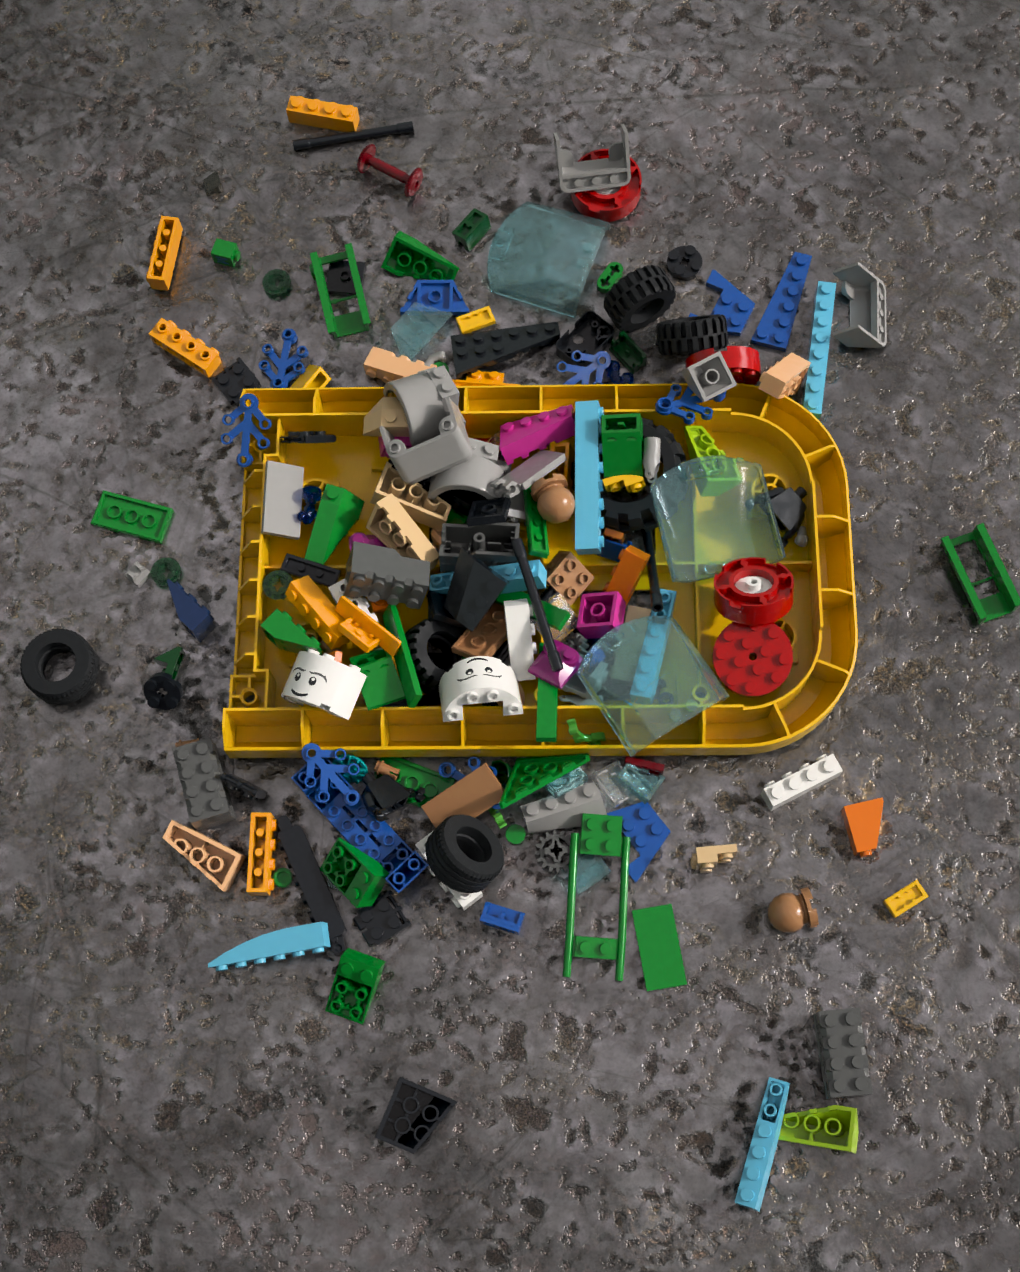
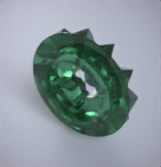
[262,269,291,296]
[151,557,182,587]
[263,570,293,601]

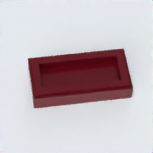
[624,756,665,776]

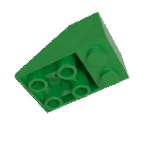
[601,413,643,478]
[260,609,323,656]
[349,648,406,711]
[320,837,389,908]
[325,948,386,1025]

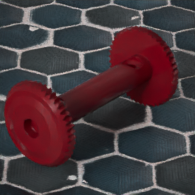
[357,144,423,197]

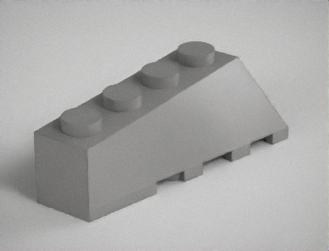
[520,781,607,833]

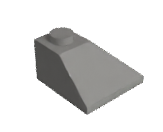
[681,351,737,402]

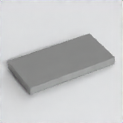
[261,460,304,540]

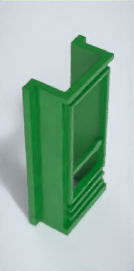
[310,243,371,339]
[940,523,1020,625]

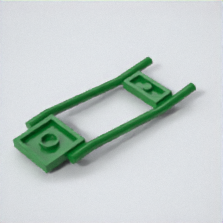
[563,813,631,981]

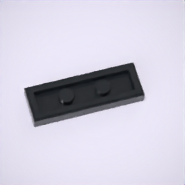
[280,553,341,588]

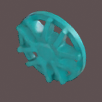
[332,754,368,784]

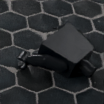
[744,486,807,548]
[361,772,425,822]

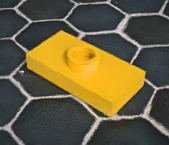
[455,306,496,334]
[882,880,929,918]

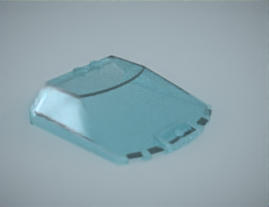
[487,201,611,318]
[650,455,786,583]
[576,616,729,757]

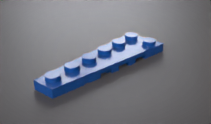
[751,252,812,352]

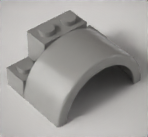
[383,365,466,447]
[428,437,512,500]

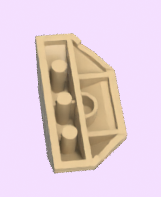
[363,397,410,437]

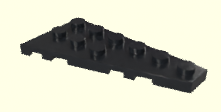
[451,322,560,379]

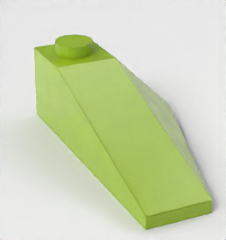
[684,425,742,497]
[778,1105,859,1154]

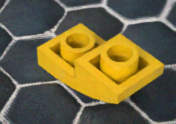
[602,475,646,493]

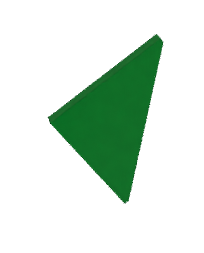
[499,753,590,809]

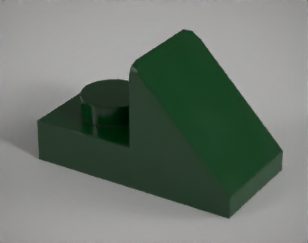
[154,647,185,680]

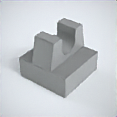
[124,561,152,588]

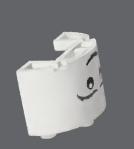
[281,649,367,720]
[439,656,523,722]

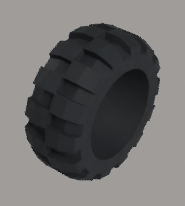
[571,418,689,534]

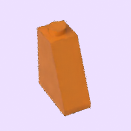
[841,797,884,858]

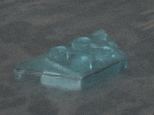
[390,302,453,361]

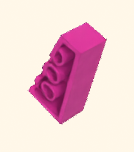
[500,404,575,465]

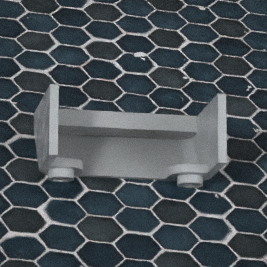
[553,124,631,193]
[833,262,887,348]
[379,397,473,484]

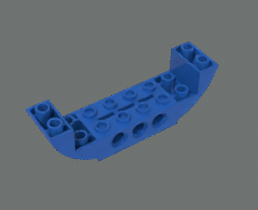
[291,757,429,894]

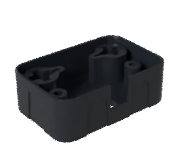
[556,311,614,367]

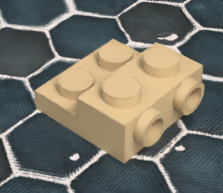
[690,844,738,873]

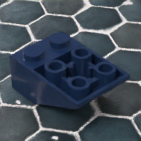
[167,579,216,643]

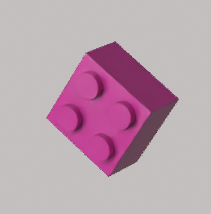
[576,591,626,639]

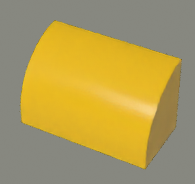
[290,364,331,388]

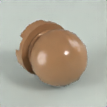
[530,474,575,524]
[768,887,819,933]

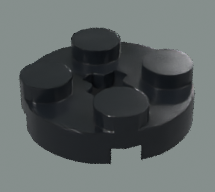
[666,245,703,281]
[144,672,183,710]

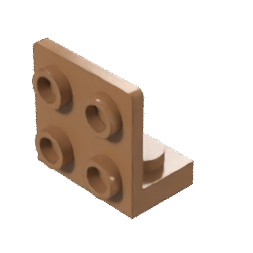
[545,550,594,605]

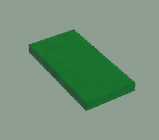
[90,490,174,544]
[374,757,456,809]
[632,904,687,992]

